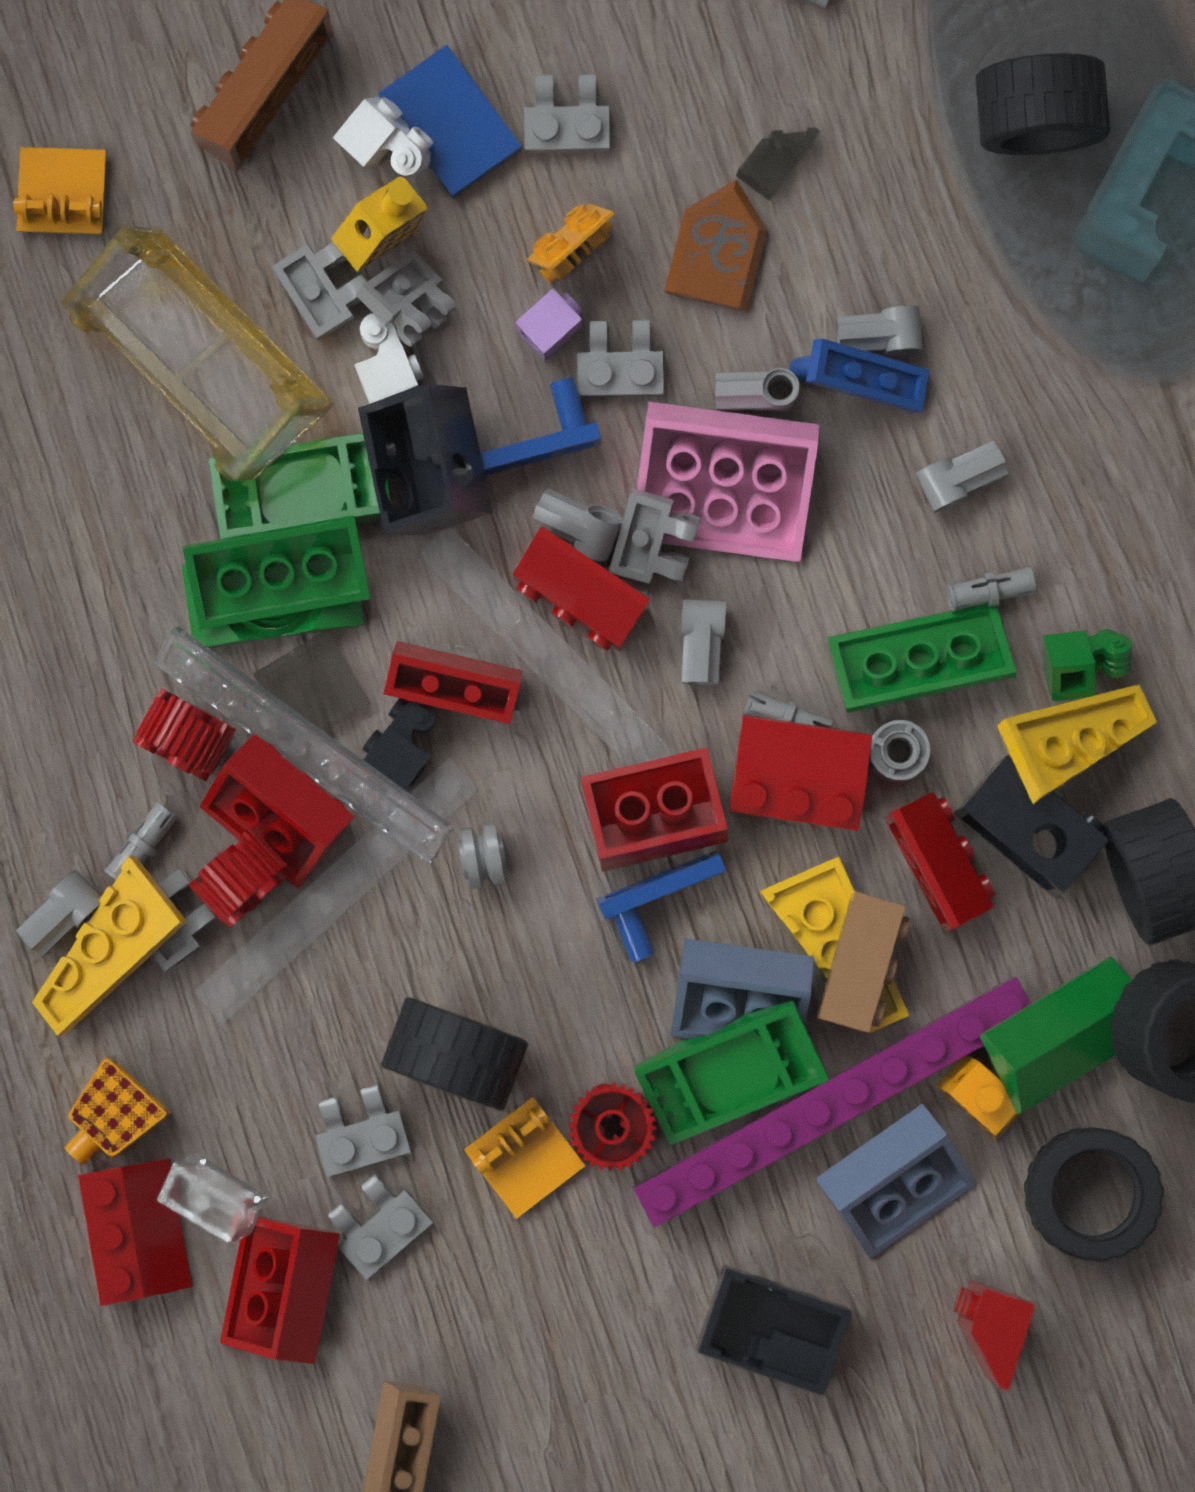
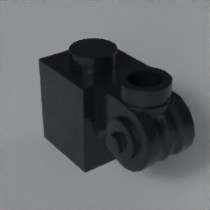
[362,698,437,794]

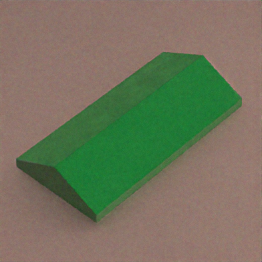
[182,515,370,630]
[828,603,1017,713]
[979,957,1132,1114]

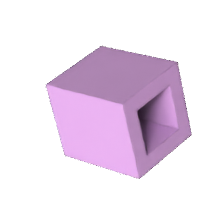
[515,288,582,361]

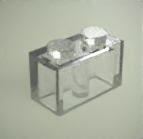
[157,1154,269,1244]

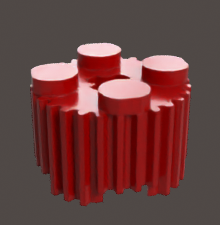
[132,688,236,781]
[189,827,292,928]
[568,1082,656,1171]

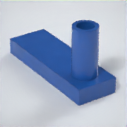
[790,338,930,413]
[480,378,601,476]
[596,850,726,962]

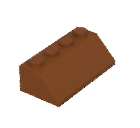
[191,0,334,171]

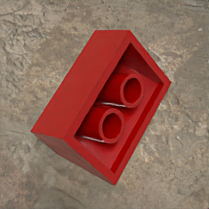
[513,526,650,652]
[729,714,872,831]
[199,733,355,889]
[580,747,728,872]
[884,791,996,933]
[78,1158,193,1306]
[220,1214,340,1364]
[953,1280,1035,1391]

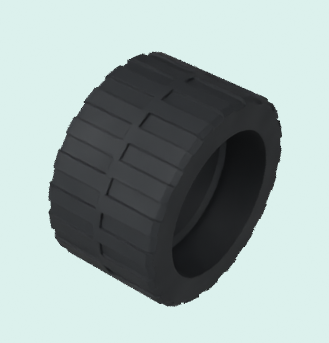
[975,53,1110,155]
[1102,798,1195,945]
[1111,959,1195,1103]
[381,997,529,1111]
[1024,1127,1164,1262]

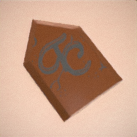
[664,180,767,313]

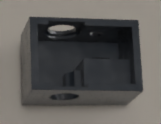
[358,384,493,535]
[954,754,1109,897]
[696,1264,852,1396]

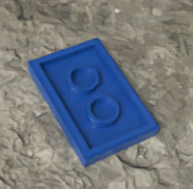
[378,45,522,198]

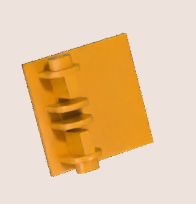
[14,147,106,235]
[526,203,615,284]
[464,1097,585,1219]

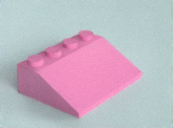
[637,402,819,562]

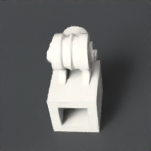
[333,97,433,176]
[354,313,424,404]

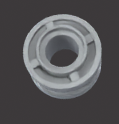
[869,720,930,783]
[458,824,508,889]

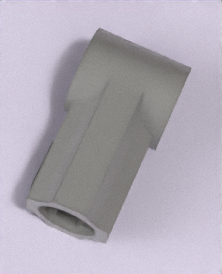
[836,306,923,356]
[715,368,800,414]
[915,441,1009,513]
[532,488,623,561]
[681,599,726,686]
[16,870,101,958]

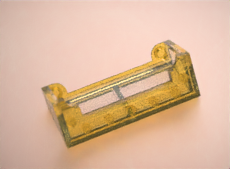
[60,225,335,481]

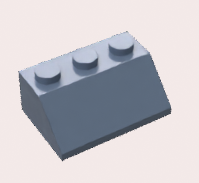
[670,938,814,1039]
[816,1104,977,1259]

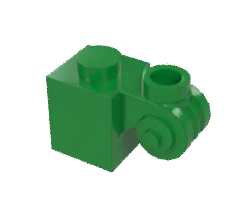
[1043,629,1132,701]

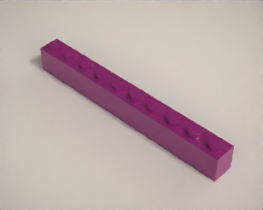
[632,977,1031,1228]

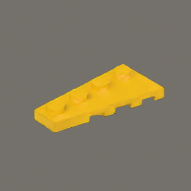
[997,684,1157,803]
[32,855,187,1036]
[759,856,910,1033]

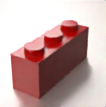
[383,641,523,724]

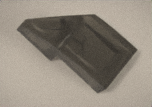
[735,127,820,201]

